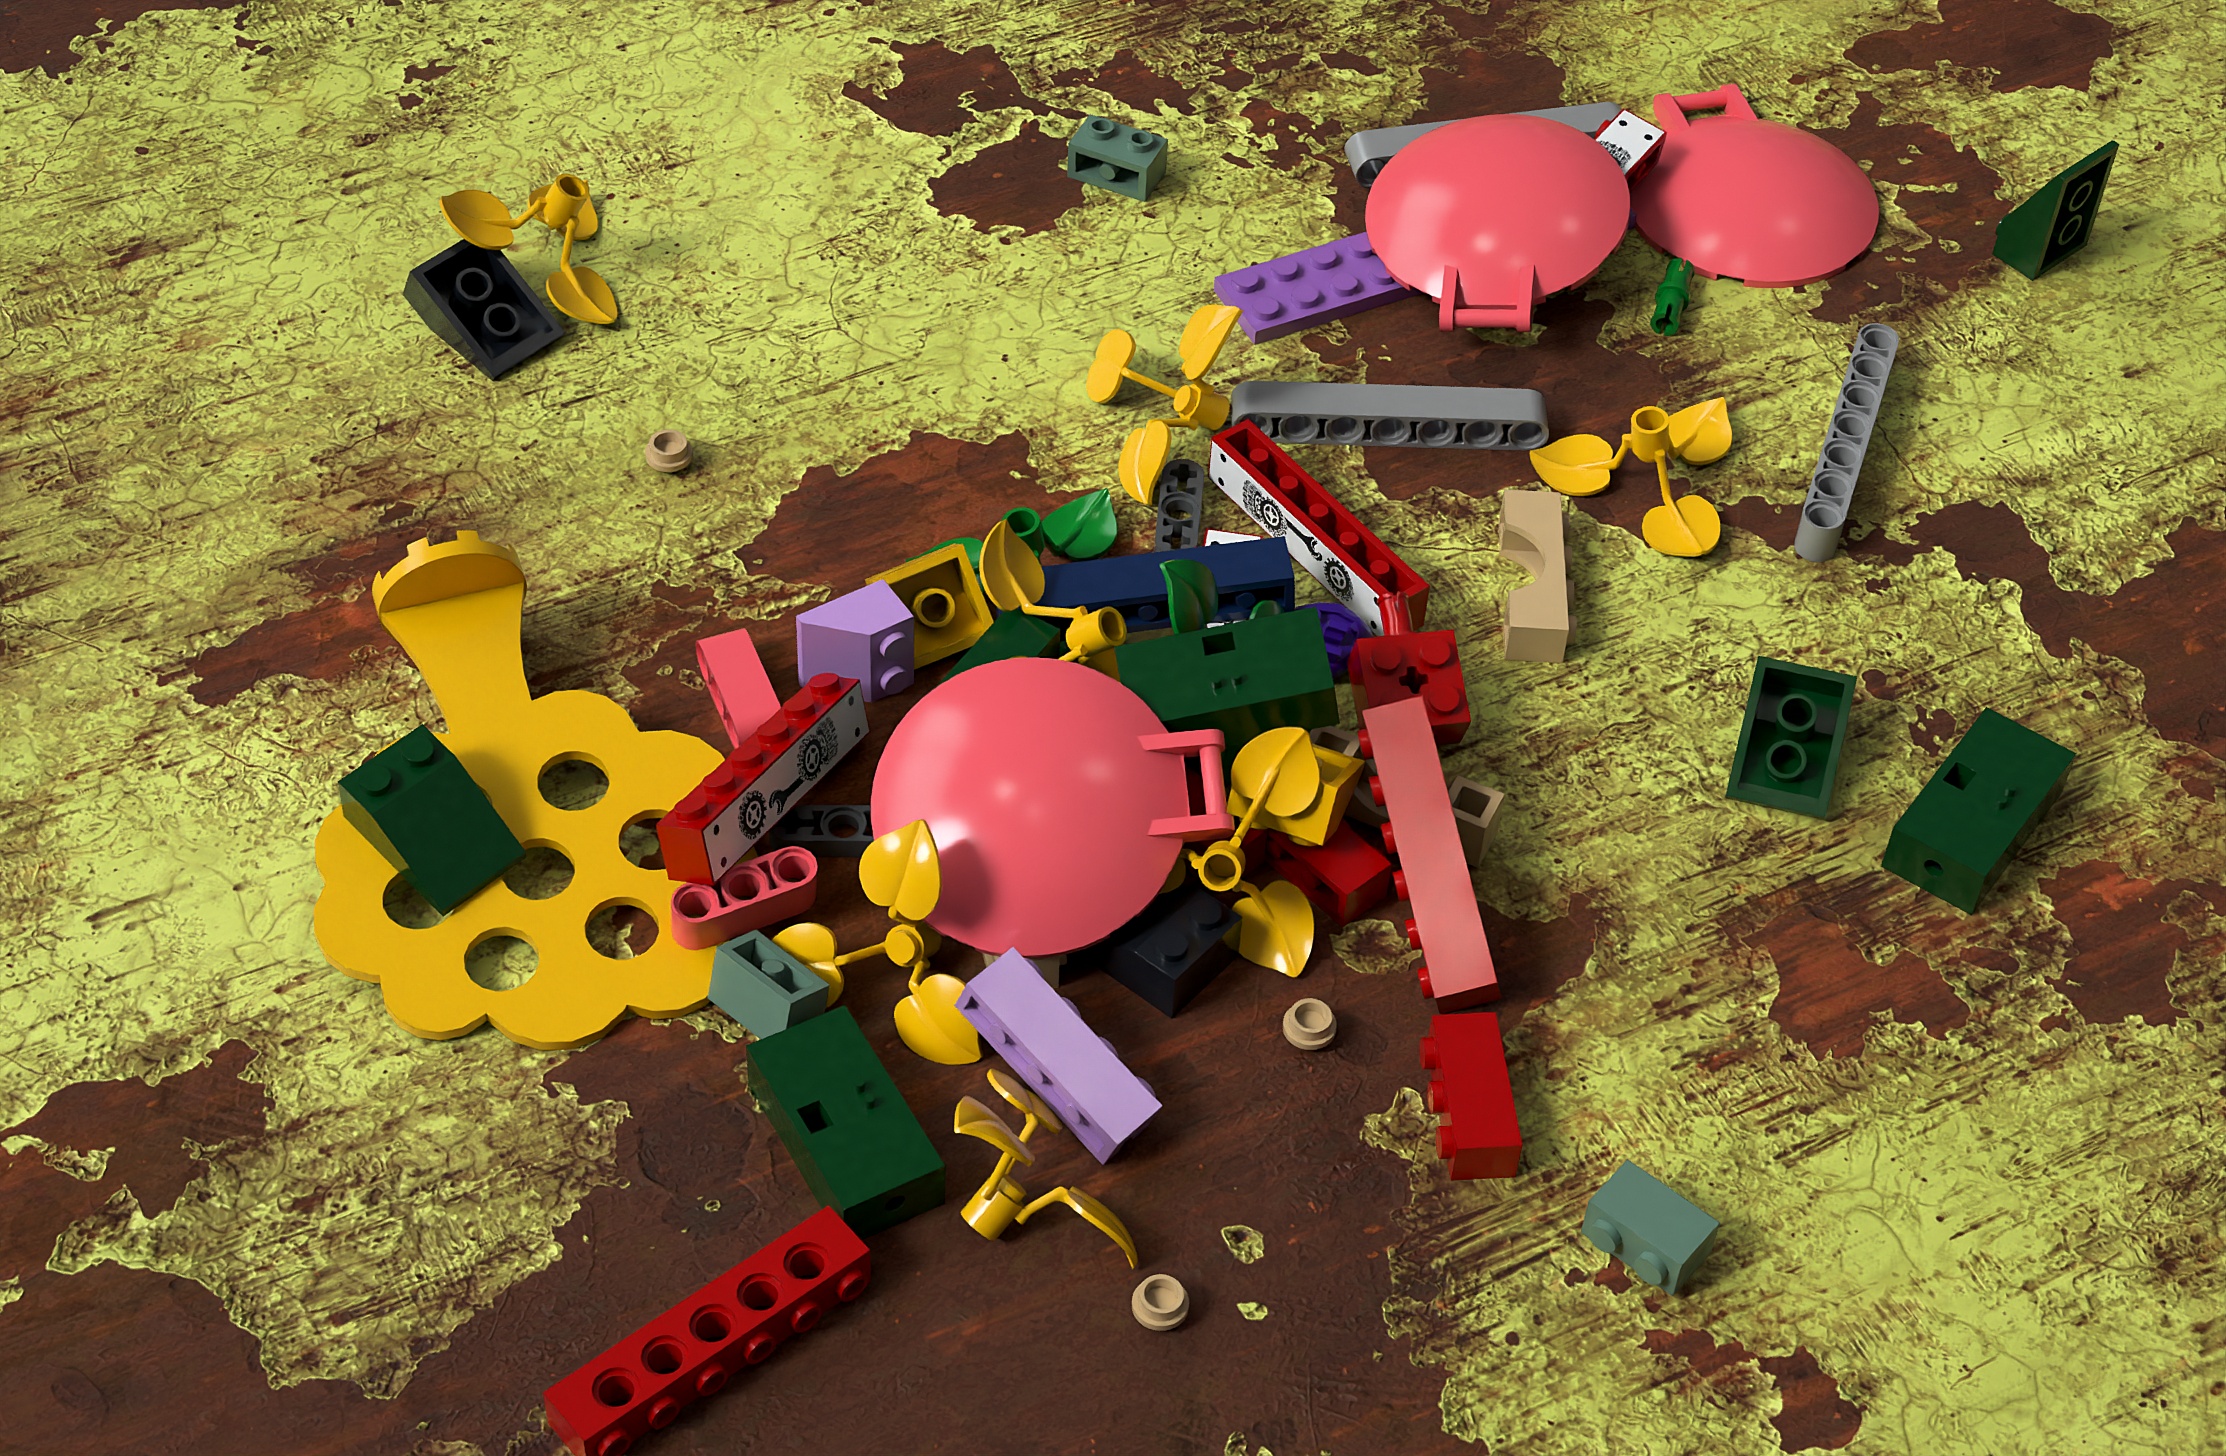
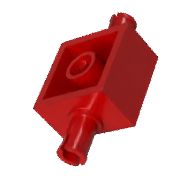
[1347,592,1471,746]

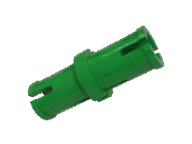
[1650,258,1695,336]

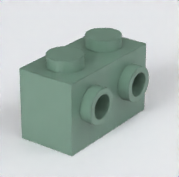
[1067,114,1168,202]
[708,929,830,1039]
[1581,1159,1720,1296]

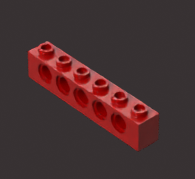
[543,1205,871,1456]

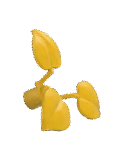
[439,174,618,324]
[1086,305,1244,506]
[1530,397,1732,557]
[979,519,1127,683]
[1159,727,1320,977]
[771,819,983,1065]
[954,1068,1138,1269]

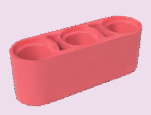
[696,628,781,749]
[671,846,818,950]

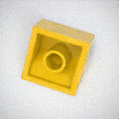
[865,544,994,670]
[1227,743,1365,846]

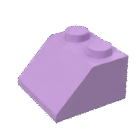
[796,579,914,703]

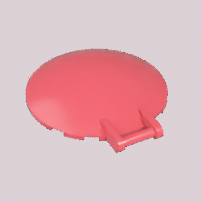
[1630,83,1879,288]
[1365,114,1630,332]
[871,657,1235,959]

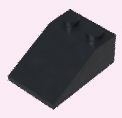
[402,239,566,381]
[1076,884,1243,1019]

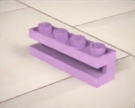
[954,947,1162,1165]

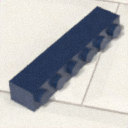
[996,536,1295,642]

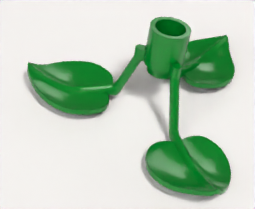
[906,488,1118,661]
[1159,559,1285,788]

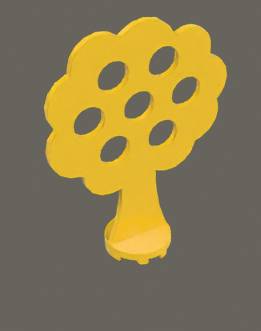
[314,530,758,1051]

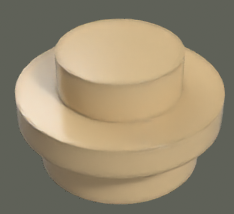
[645,429,693,472]
[1283,998,1337,1050]
[1132,1274,1189,1331]

